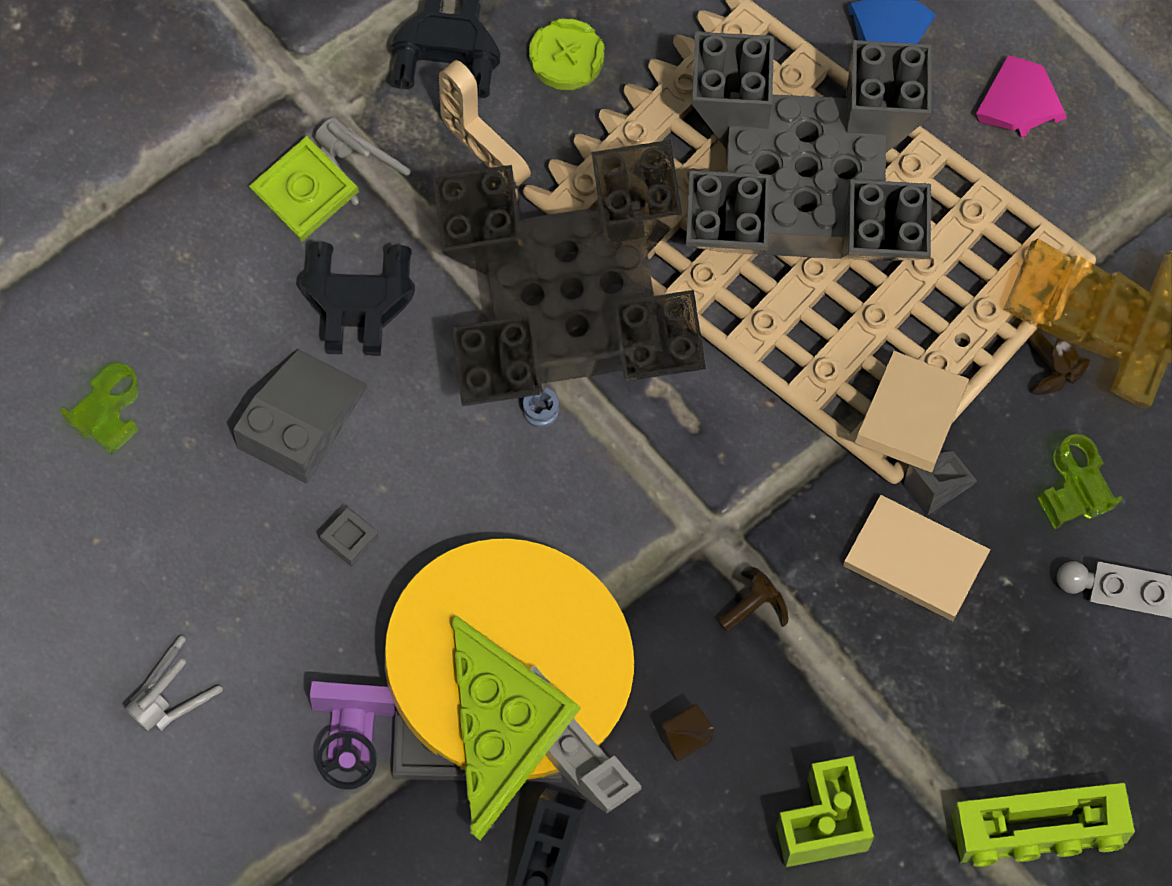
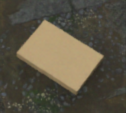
[855,351,969,473]
[843,495,990,621]

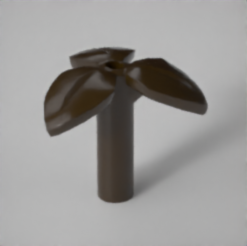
[1027,329,1090,395]
[718,566,788,632]

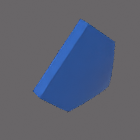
[848,0,936,44]

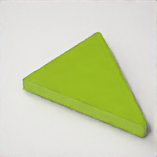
[452,616,581,840]

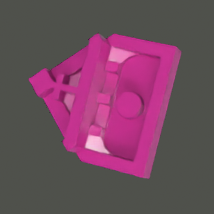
[976,55,1067,138]

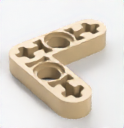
[439,60,531,188]

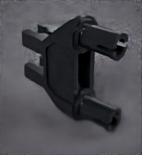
[390,0,501,98]
[300,242,415,356]

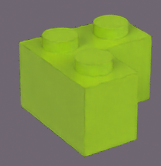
[776,756,874,867]

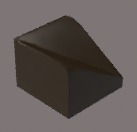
[660,704,714,761]

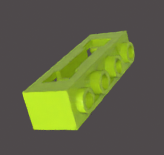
[952,783,1135,867]

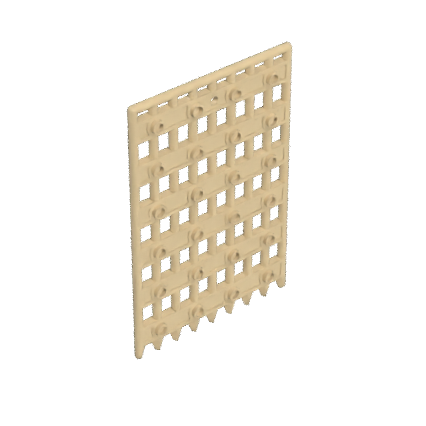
[523,0,1096,484]

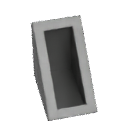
[903,451,977,516]

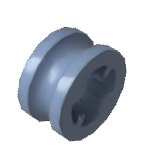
[523,387,559,428]

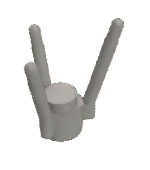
[315,118,410,205]
[125,636,223,732]

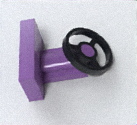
[310,681,396,790]

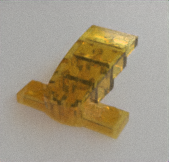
[1003,238,1172,409]

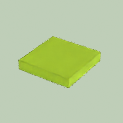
[249,136,359,242]

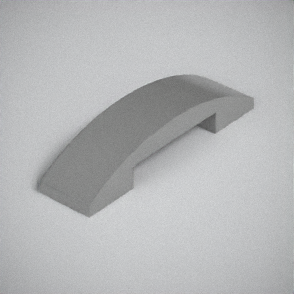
[530,666,641,813]

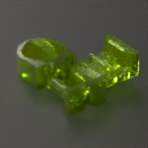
[61,363,139,455]
[1038,434,1122,529]

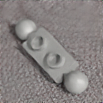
[1056,561,1172,618]

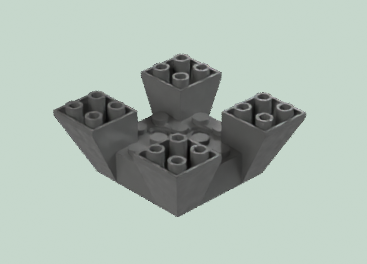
[686,32,932,261]

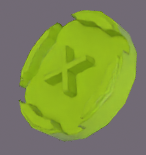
[530,19,604,90]

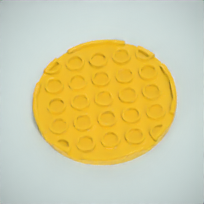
[385,539,634,780]

